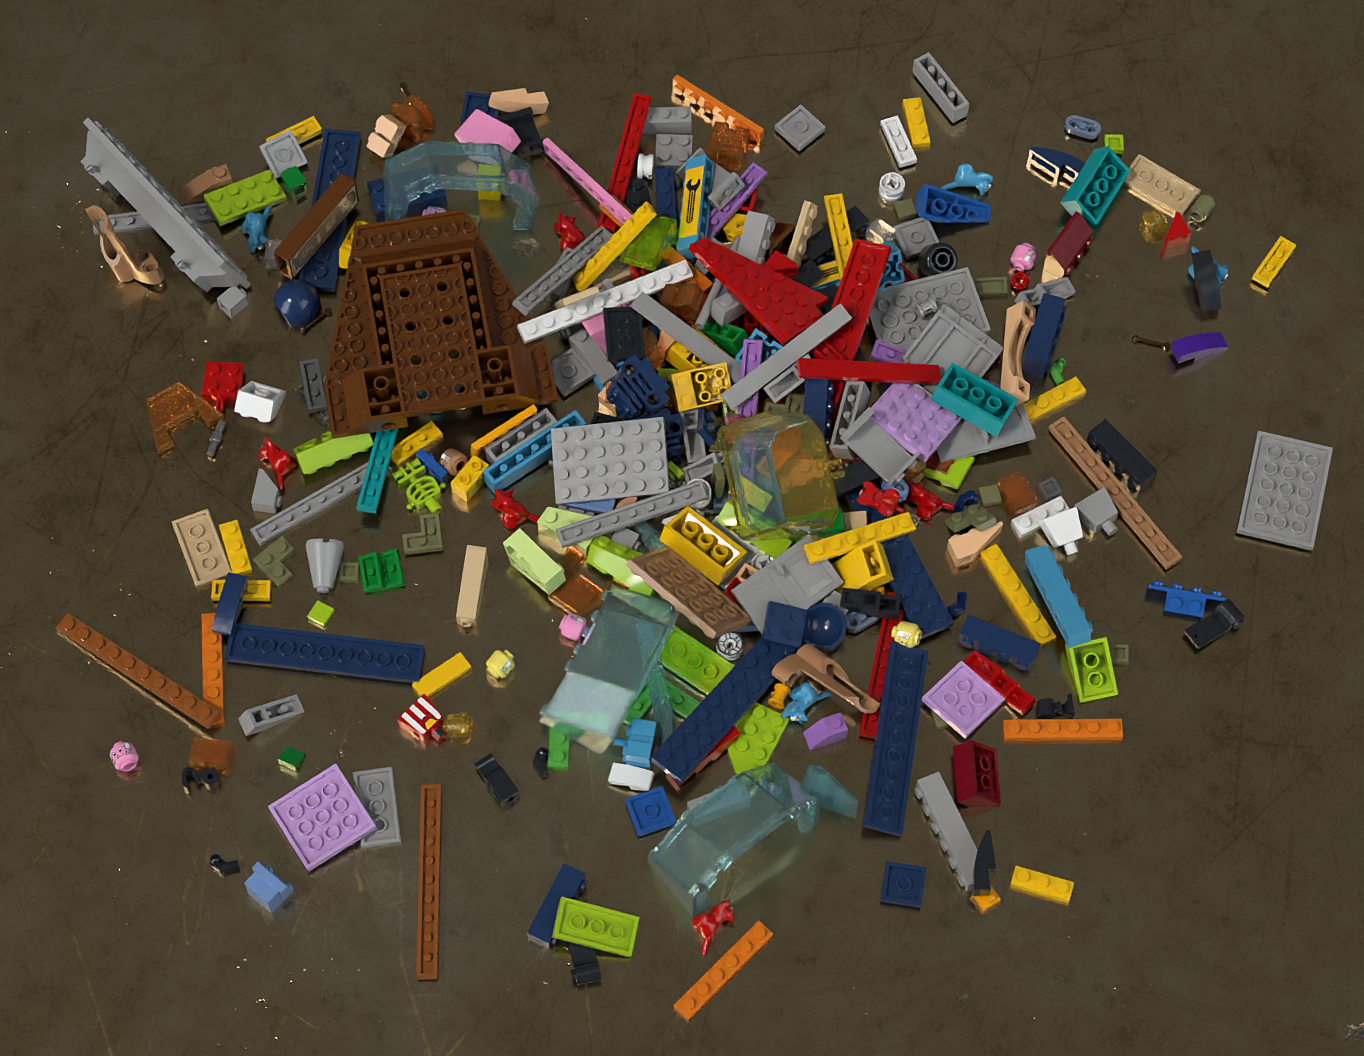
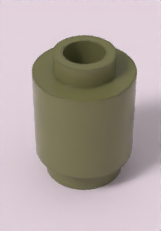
[1190,195,1215,222]

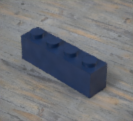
[655,167,679,241]
[801,378,834,456]
[958,614,1041,671]
[527,863,587,949]

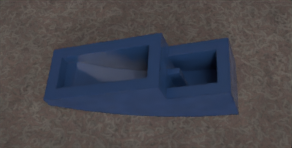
[1028,147,1085,181]
[212,572,248,636]

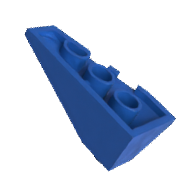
[915,184,992,222]

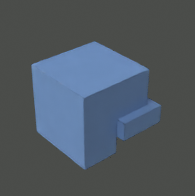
[244,862,294,913]

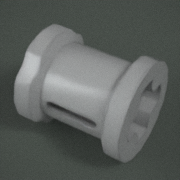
[914,297,938,319]

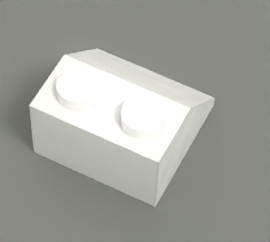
[235,381,286,422]

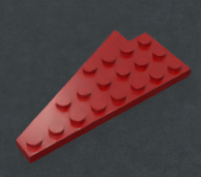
[689,237,828,345]

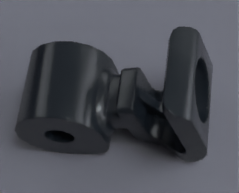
[1036,694,1075,719]
[182,767,221,794]

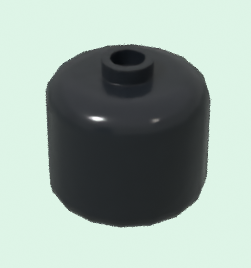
[918,242,958,277]

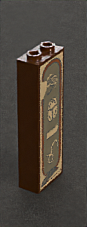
[274,173,359,279]

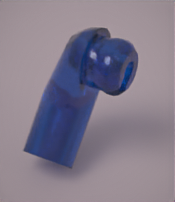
[954,490,979,512]
[947,592,967,616]

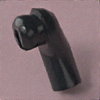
[533,747,550,777]
[210,854,239,873]

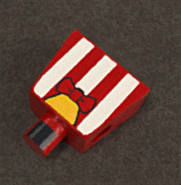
[397,694,446,742]

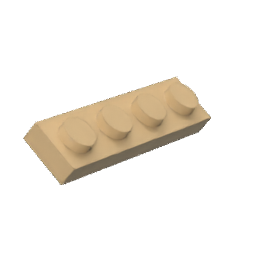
[787,200,818,268]

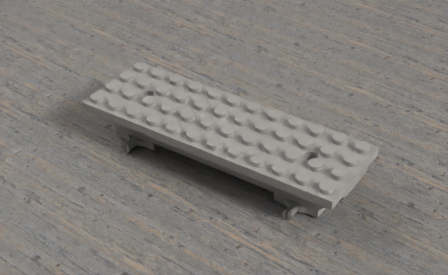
[80,118,251,292]

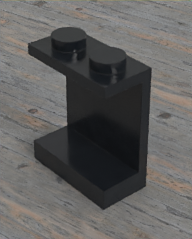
[496,107,545,161]

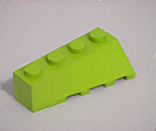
[292,431,374,474]
[716,498,796,560]
[586,535,656,602]

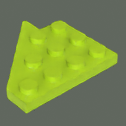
[727,703,790,787]

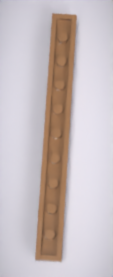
[1048,417,1182,570]

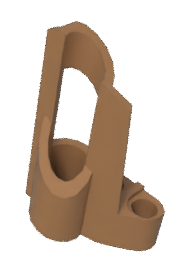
[84,205,165,285]
[772,644,881,713]

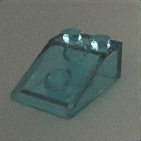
[799,765,859,819]

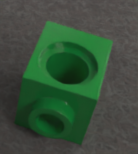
[280,166,309,199]

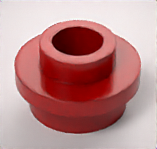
[1011,272,1029,290]

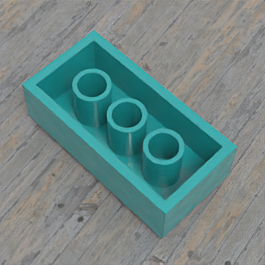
[1060,146,1131,226]
[931,362,1018,437]

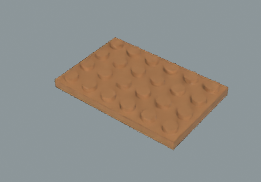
[626,546,752,639]

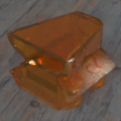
[389,93,435,142]

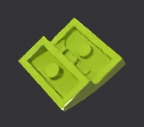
[922,450,975,489]

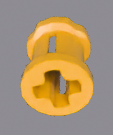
[768,683,791,709]

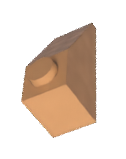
[176,164,233,206]

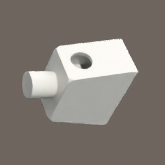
[1038,507,1083,555]

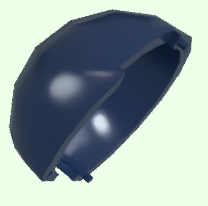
[273,279,321,326]
[802,602,847,651]

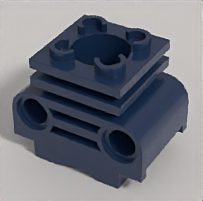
[605,354,670,421]
[632,409,684,467]

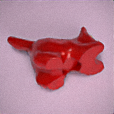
[554,213,585,251]
[257,438,297,490]
[905,480,957,520]
[857,481,906,516]
[491,489,540,529]
[692,900,735,956]

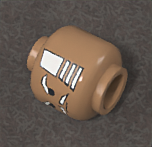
[440,448,468,476]

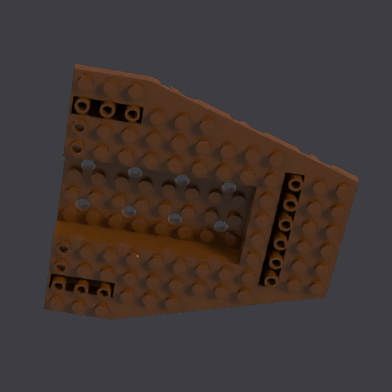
[324,209,558,439]

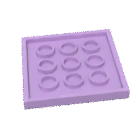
[871,383,962,462]
[268,763,377,872]

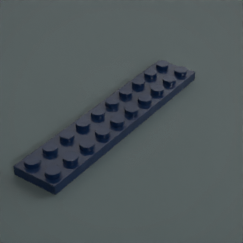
[299,129,361,292]
[844,481,954,639]
[225,623,425,683]
[650,637,801,784]
[863,641,928,837]

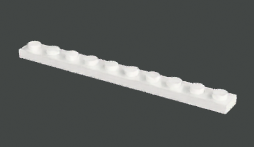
[517,260,693,344]

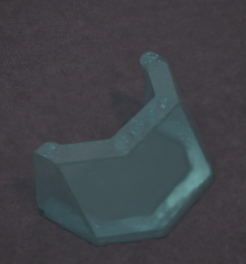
[383,141,539,231]
[539,585,680,755]
[648,763,821,917]

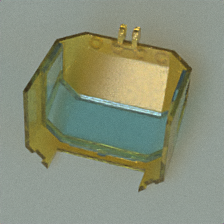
[708,411,845,541]

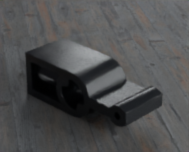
[474,753,520,807]

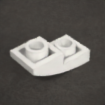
[608,763,654,791]

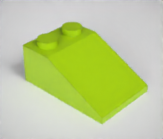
[1065,636,1118,703]

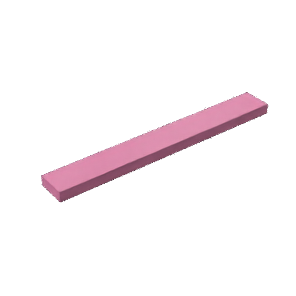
[542,137,632,225]

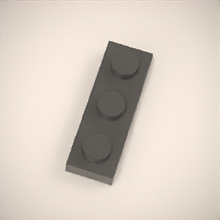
[299,358,327,414]

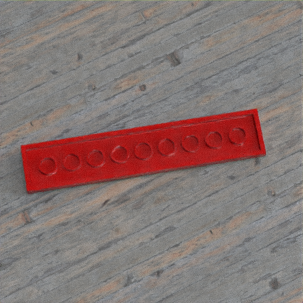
[802,239,891,421]

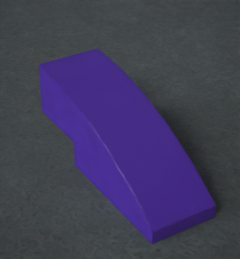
[1171,332,1228,364]

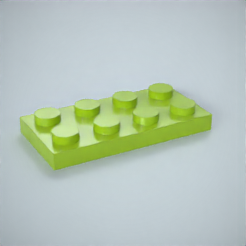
[204,169,286,226]
[650,625,735,695]
[552,897,639,957]

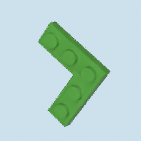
[618,671,700,725]
[548,711,610,770]

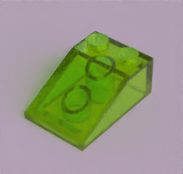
[620,215,678,271]

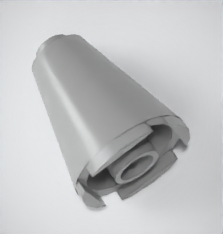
[305,539,344,593]

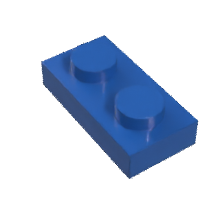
[416,448,449,484]

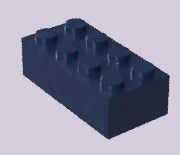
[367,165,448,222]
[1022,293,1067,379]

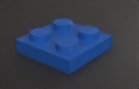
[625,786,676,837]

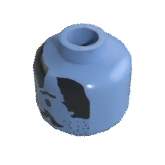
[880,479,909,503]

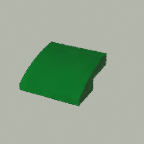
[358,548,405,593]

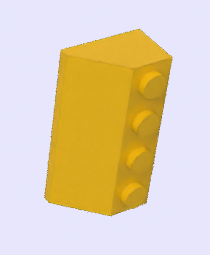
[659,506,747,586]

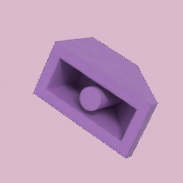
[803,712,848,751]

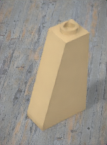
[456,545,488,627]

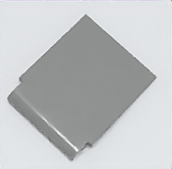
[901,304,1004,398]

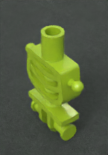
[391,458,446,514]

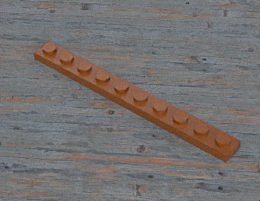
[56,613,220,729]
[416,784,441,979]

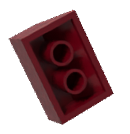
[1043,211,1093,279]
[953,740,1001,807]

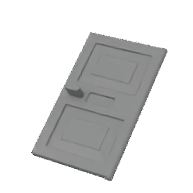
[936,403,1036,464]
[731,534,844,634]

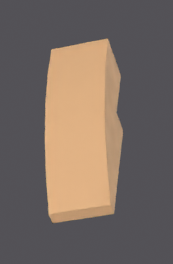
[488,88,549,115]

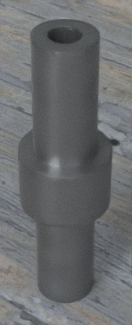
[207,420,226,456]

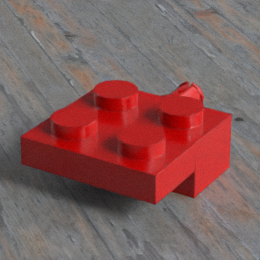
[202,361,244,411]

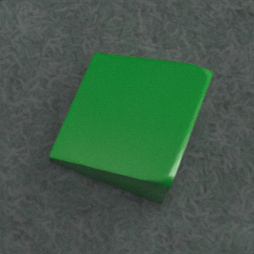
[277,746,305,771]

